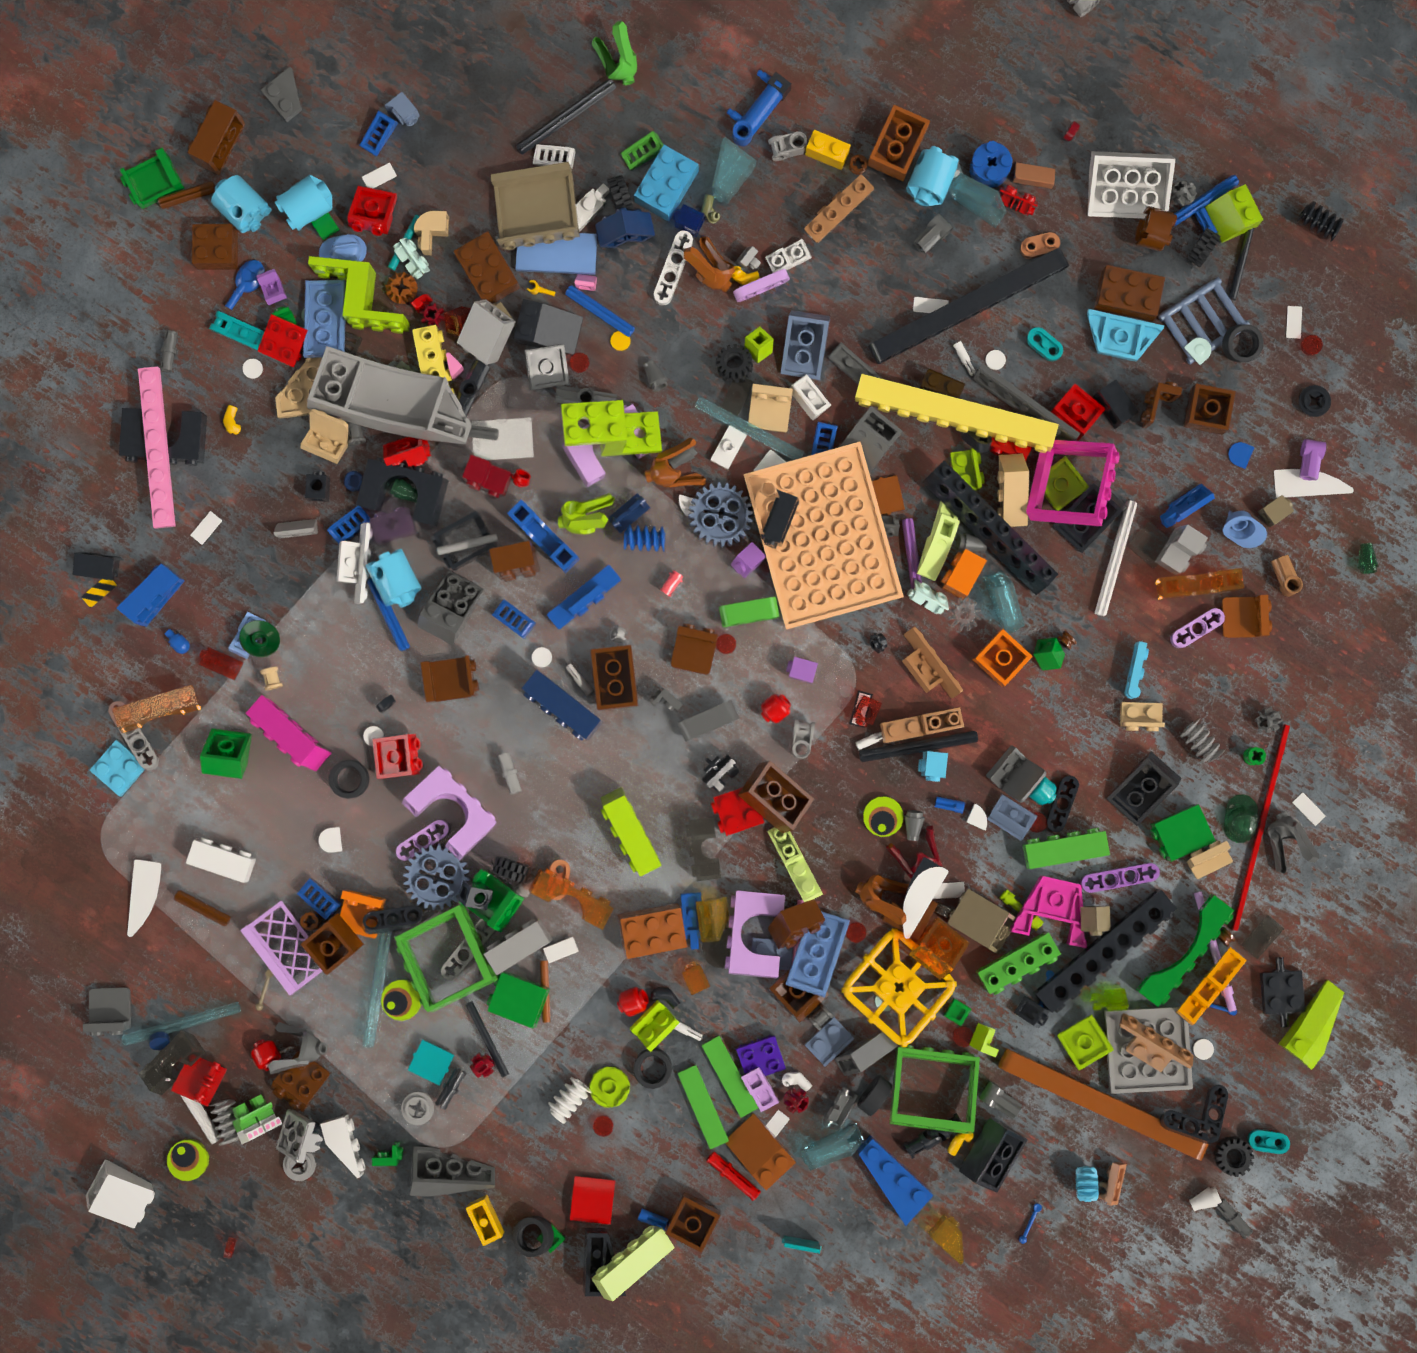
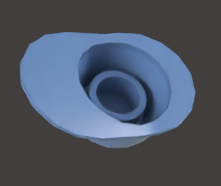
[319,234,367,262]
[1223,511,1267,548]

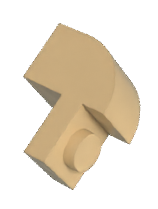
[414,211,449,256]

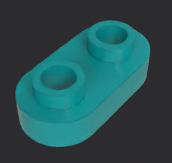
[1027,327,1063,361]
[1247,1129,1290,1154]

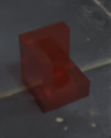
[444,306,471,336]

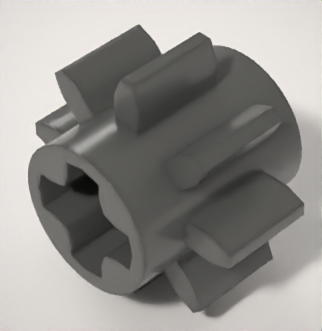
[1171,180,1197,206]
[1255,707,1283,733]

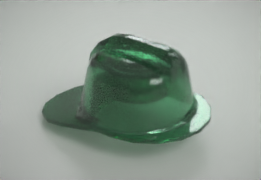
[1224,794,1258,843]

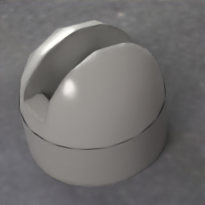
[610,625,627,643]

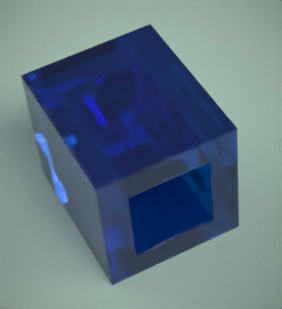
[673,204,705,237]

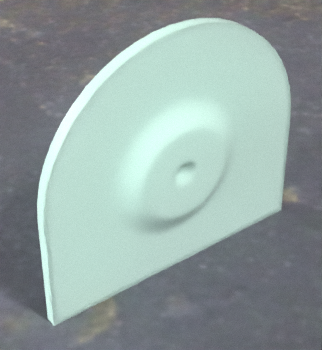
[1184,338,1211,365]

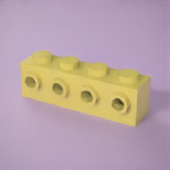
[412,325,455,394]

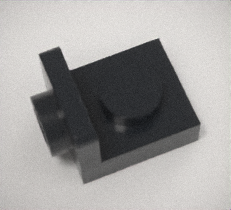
[1014,996,1049,1028]

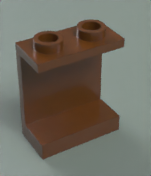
[420,655,479,703]

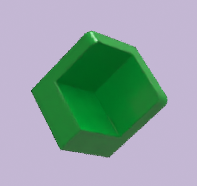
[1033,637,1065,670]

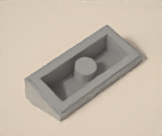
[274,519,318,539]

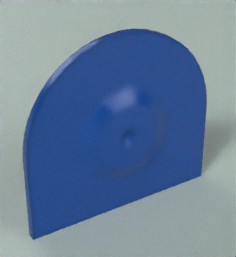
[1228,442,1255,469]

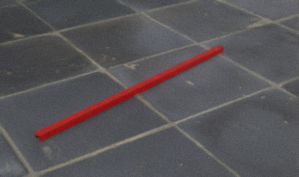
[1231,724,1290,931]

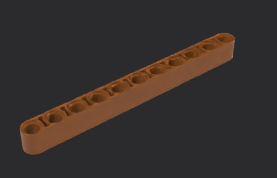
[998,1048,1209,1161]

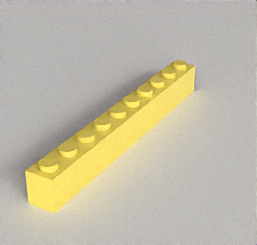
[855,374,1059,453]

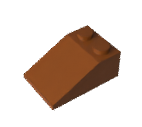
[726,1113,796,1191]

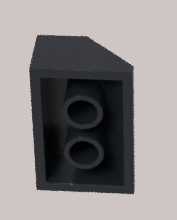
[959,1118,1028,1193]

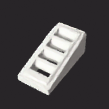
[533,144,575,168]

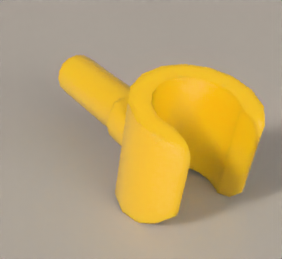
[527,280,556,296]

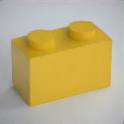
[805,130,851,170]
[466,1195,504,1246]

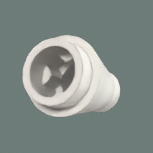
[1189,1187,1222,1211]

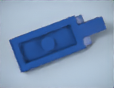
[1160,484,1215,528]
[681,892,704,950]

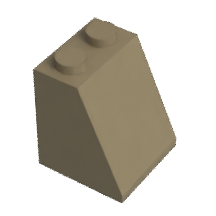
[947,889,1016,954]

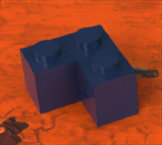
[595,208,655,248]

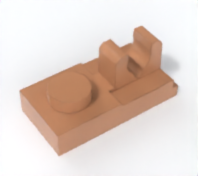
[1098,1162,1127,1206]

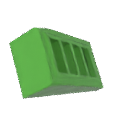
[621,131,663,170]

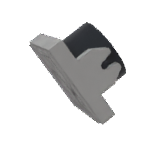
[276,1109,323,1163]

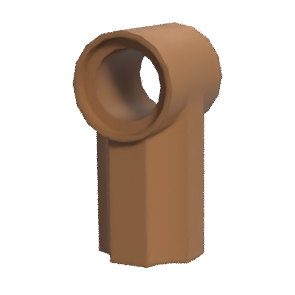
[1271,555,1303,597]

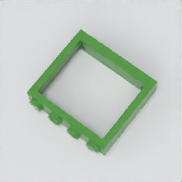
[394,905,498,1012]
[889,1045,980,1134]

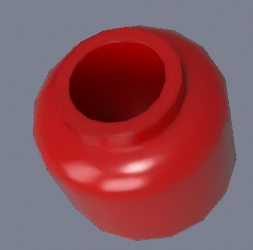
[761,693,791,723]
[617,987,649,1017]
[250,1039,281,1071]

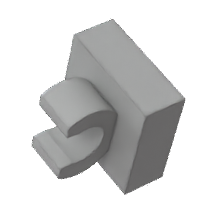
[735,246,761,269]

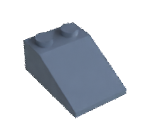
[781,310,830,380]

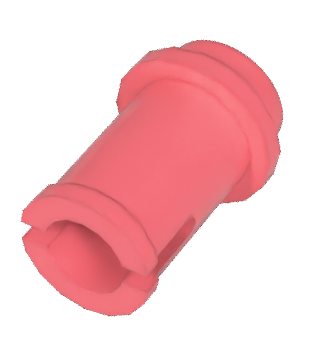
[660,570,683,597]

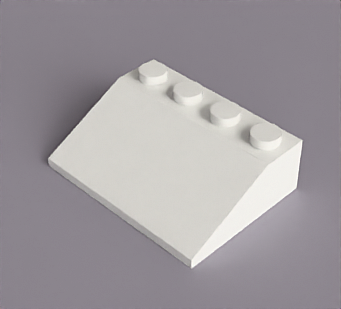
[1087,151,1175,219]

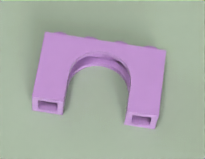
[562,404,649,488]
[402,766,497,860]
[725,891,785,979]

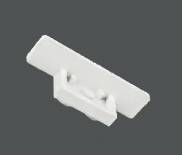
[336,522,373,604]

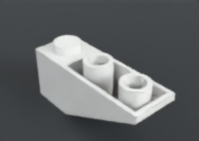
[320,1114,365,1178]

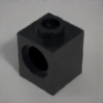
[305,471,330,502]
[457,880,493,910]

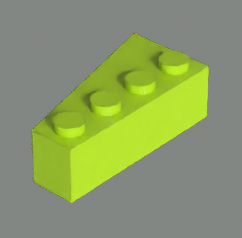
[600,787,662,877]

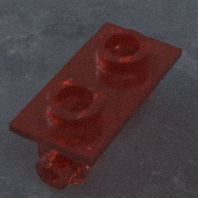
[199,647,244,681]

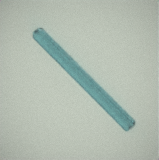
[695,397,804,460]
[362,931,392,1048]
[122,1002,241,1046]

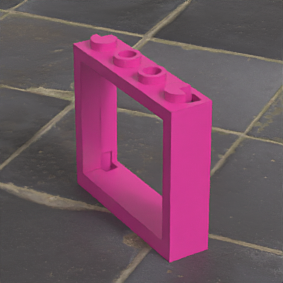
[1026,440,1119,526]

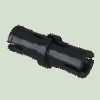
[435,1067,467,1110]

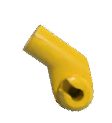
[732,266,760,285]
[223,405,241,435]
[947,1133,974,1156]

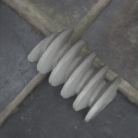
[1180,718,1225,763]
[209,1099,239,1146]

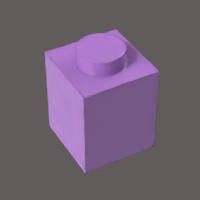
[731,542,766,578]
[786,657,818,684]

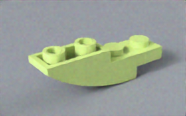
[916,501,960,581]
[767,827,823,902]

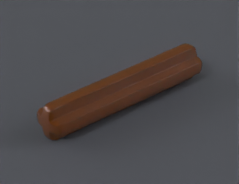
[158,181,215,209]
[174,890,231,926]

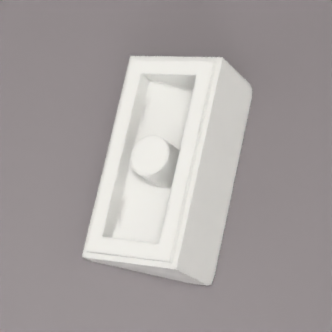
[790,374,831,420]

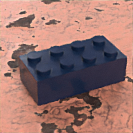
[521,670,603,741]

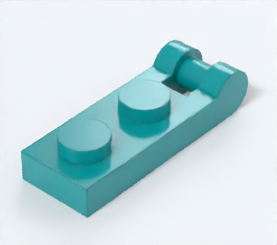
[209,311,265,351]

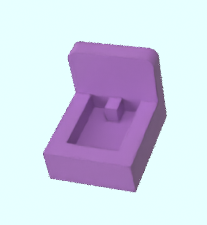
[256,269,287,305]

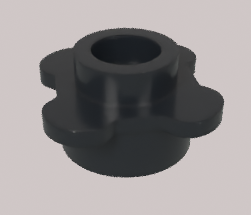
[870,633,887,653]

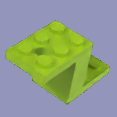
[308,256,410,334]
[561,400,662,456]

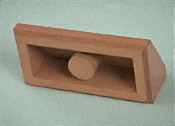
[1013,162,1055,189]

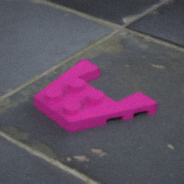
[1009,875,1087,948]

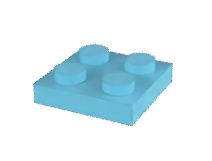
[90,740,146,797]

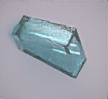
[712,137,757,204]
[949,173,1007,228]
[983,571,1025,633]
[801,1123,865,1171]

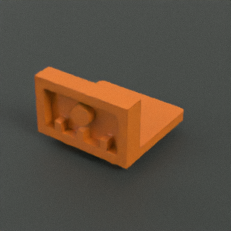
[340,889,386,939]

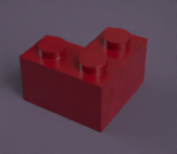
[462,455,512,498]

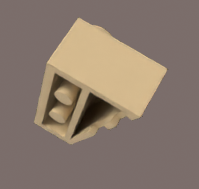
[997,454,1029,527]

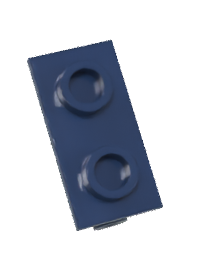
[608,493,650,534]

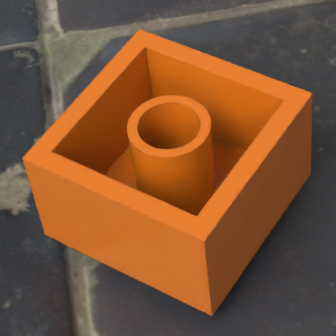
[941,549,987,600]
[973,629,1033,687]

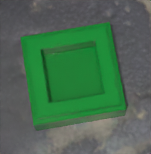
[311,213,340,240]
[943,998,971,1026]
[537,1223,566,1253]

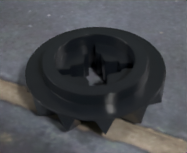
[1298,385,1331,417]

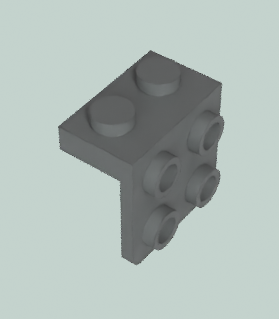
[986,745,1047,803]
[83,987,131,1036]

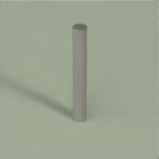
[437,534,498,555]

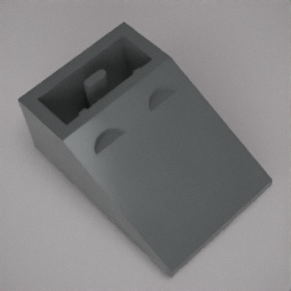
[840,406,903,474]
[417,571,484,645]

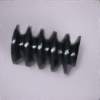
[1297,201,1343,242]

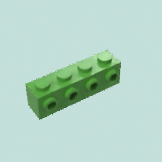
[1022,827,1110,869]
[976,931,1061,995]

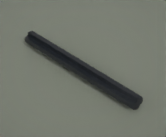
[516,79,616,155]
[859,731,978,762]

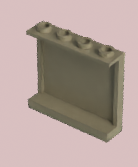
[491,162,580,250]

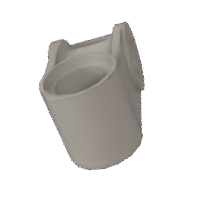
[768,132,807,161]
[792,720,815,760]

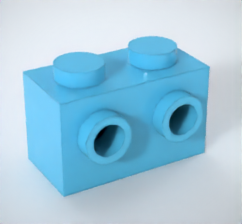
[918,751,948,782]

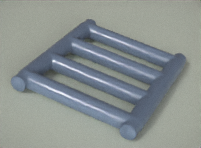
[1158,277,1250,365]

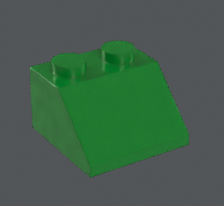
[200,728,252,779]

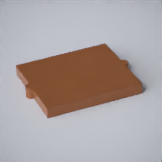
[872,475,905,515]

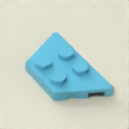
[1087,309,1164,362]

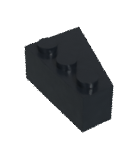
[583,1228,626,1296]

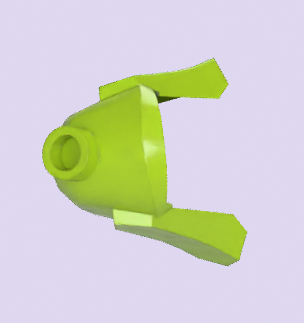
[558,493,615,534]

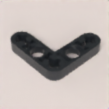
[1160,1085,1228,1144]

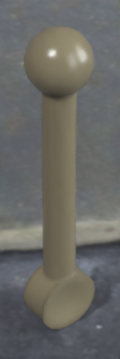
[255,969,274,1011]

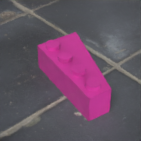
[246,695,332,771]

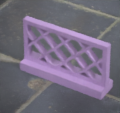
[240,901,322,996]

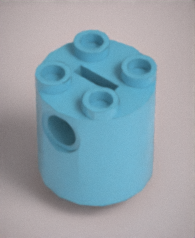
[906,146,959,206]
[211,175,272,233]
[274,175,332,231]
[365,549,422,608]

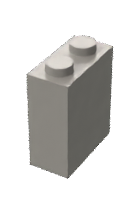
[457,299,516,365]

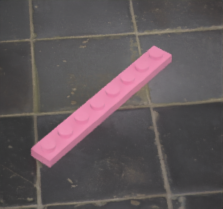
[138,367,176,529]

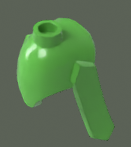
[592,21,637,85]

